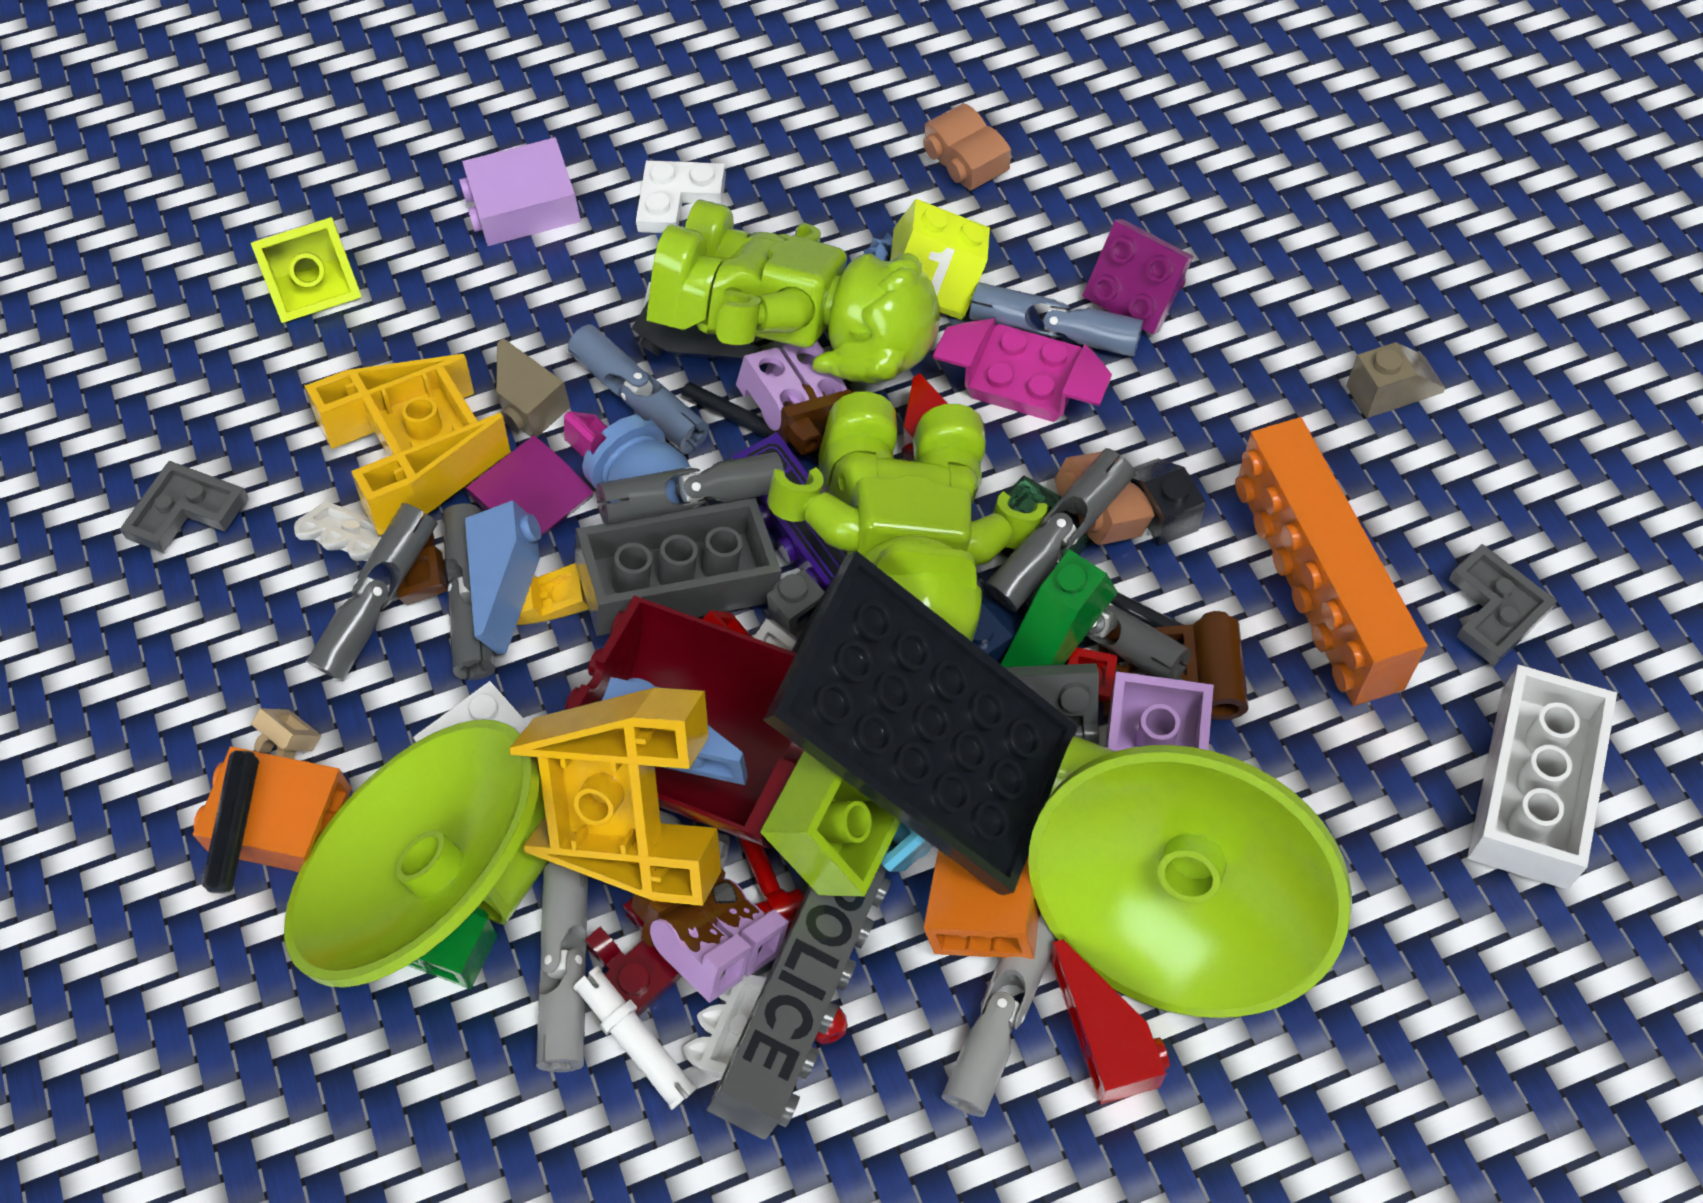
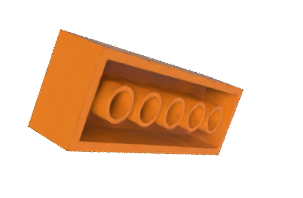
[1235,417,1428,706]

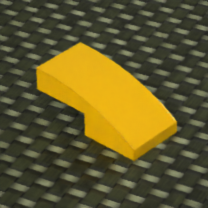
[516,563,589,626]

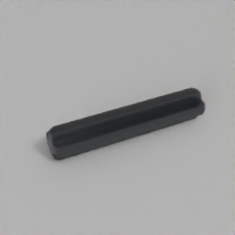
[202,750,259,894]

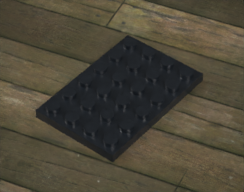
[763,550,1078,895]

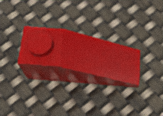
[1050,939,1170,1105]

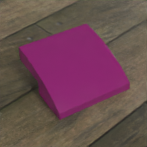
[465,435,594,541]

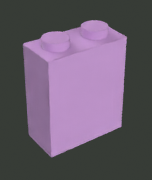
[459,137,581,246]

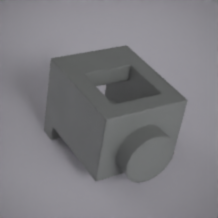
[764,569,824,639]

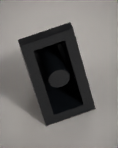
[1131,458,1206,546]

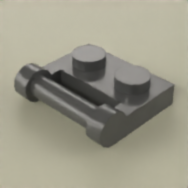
[1004,663,1099,745]

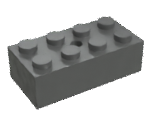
[575,498,782,636]

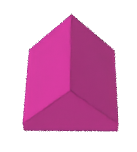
[564,411,607,458]

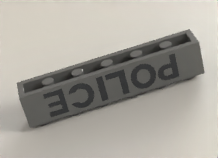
[706,863,891,1140]

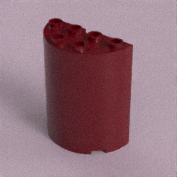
[565,595,804,849]

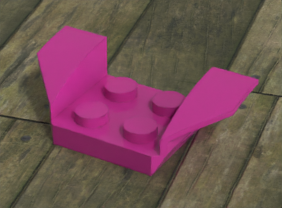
[933,318,1112,422]

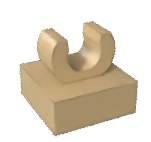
[251,708,322,759]

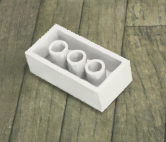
[1467,665,1617,890]

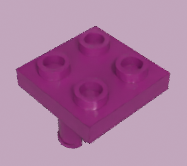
[1082,219,1194,335]

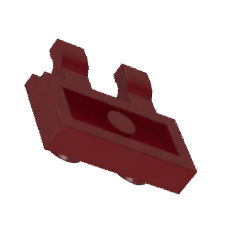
[585,897,683,1017]

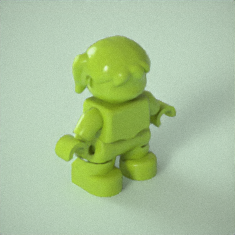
[646,199,940,384]

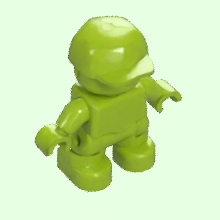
[767,392,1048,641]

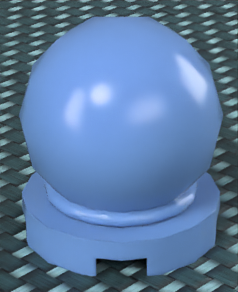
[582,414,691,505]

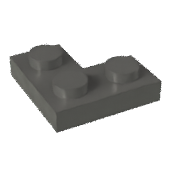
[120,461,249,553]
[1449,544,1557,667]

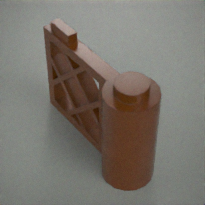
[1099,611,1249,721]

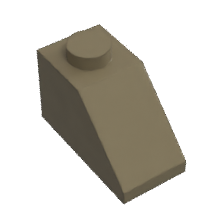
[496,338,571,437]
[1346,342,1445,418]

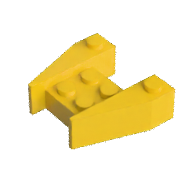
[305,354,511,536]
[509,687,722,906]

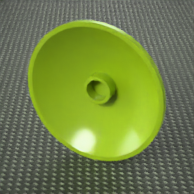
[284,719,549,987]
[1028,736,1352,1018]

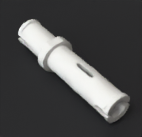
[572,966,698,1110]

